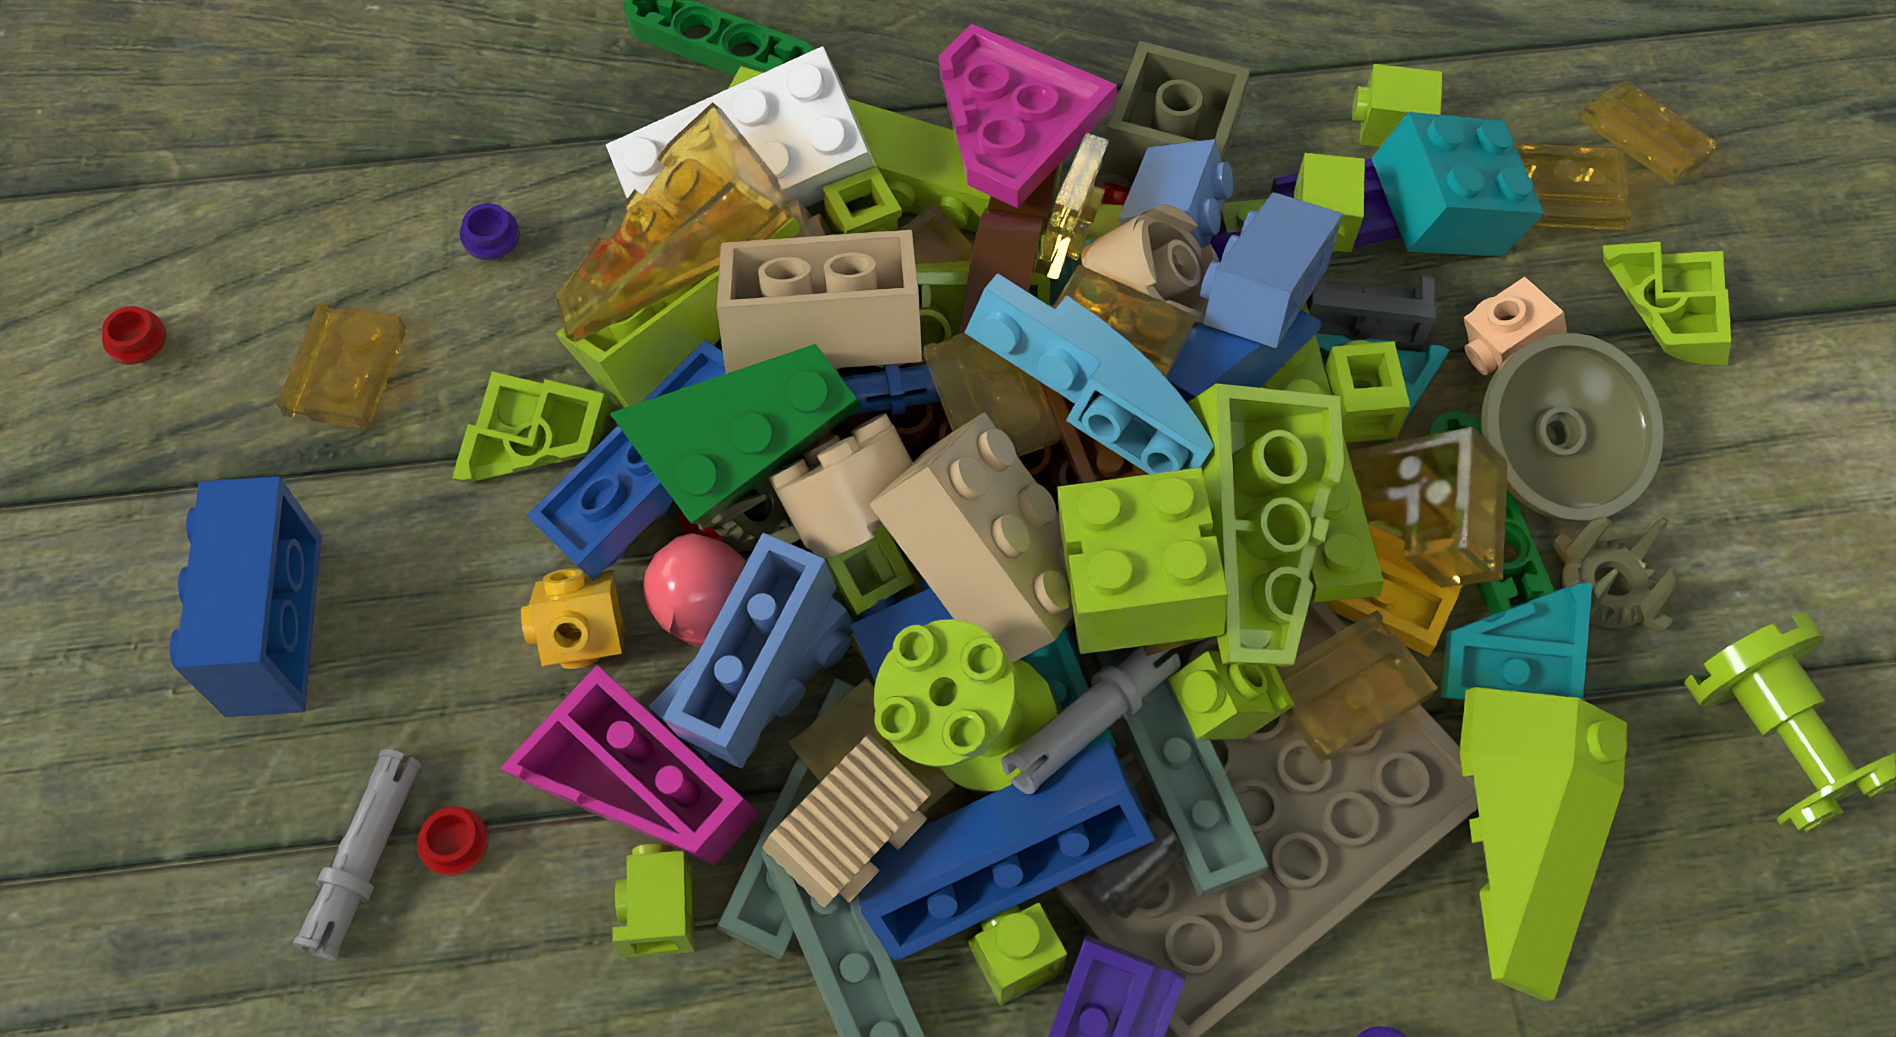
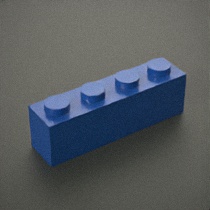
[859,739,1155,962]

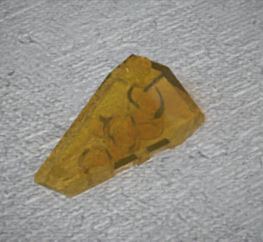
[555,102,792,343]

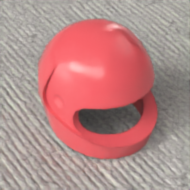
[643,533,746,648]

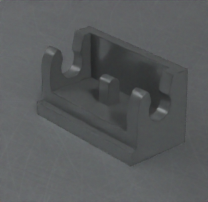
[1306,271,1436,351]

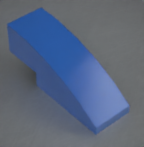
[1152,310,1321,403]

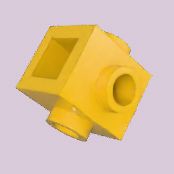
[521,568,625,669]

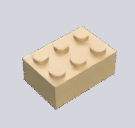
[717,230,922,374]
[869,412,1082,663]

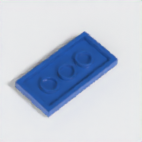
[526,340,726,580]

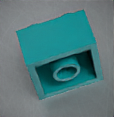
[1371,112,1544,257]

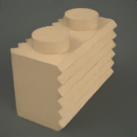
[762,734,931,908]

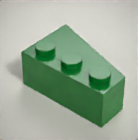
[609,344,863,525]

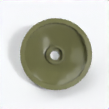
[1481,333,1664,522]

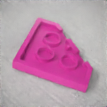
[939,24,1117,208]

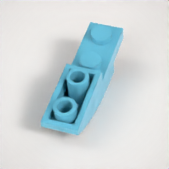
[964,273,1214,474]

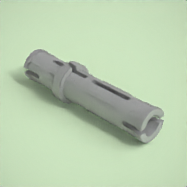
[1001,646,1181,795]
[292,749,422,961]

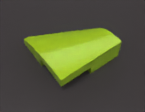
[1603,242,1731,366]
[452,371,614,483]

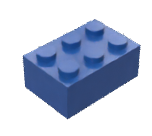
[169,476,322,717]

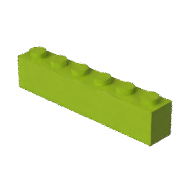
[728,66,1062,242]

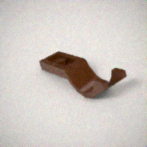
[959,163,1061,345]

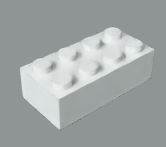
[606,46,876,266]

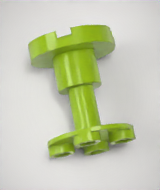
[1684,612,1896,832]
[874,619,1063,795]

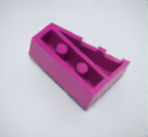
[500,665,761,866]

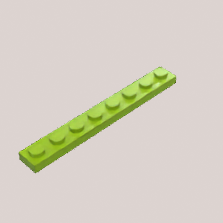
[1220,199,1384,603]

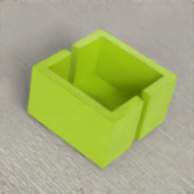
[1057,467,1228,654]

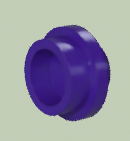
[460,203,520,260]

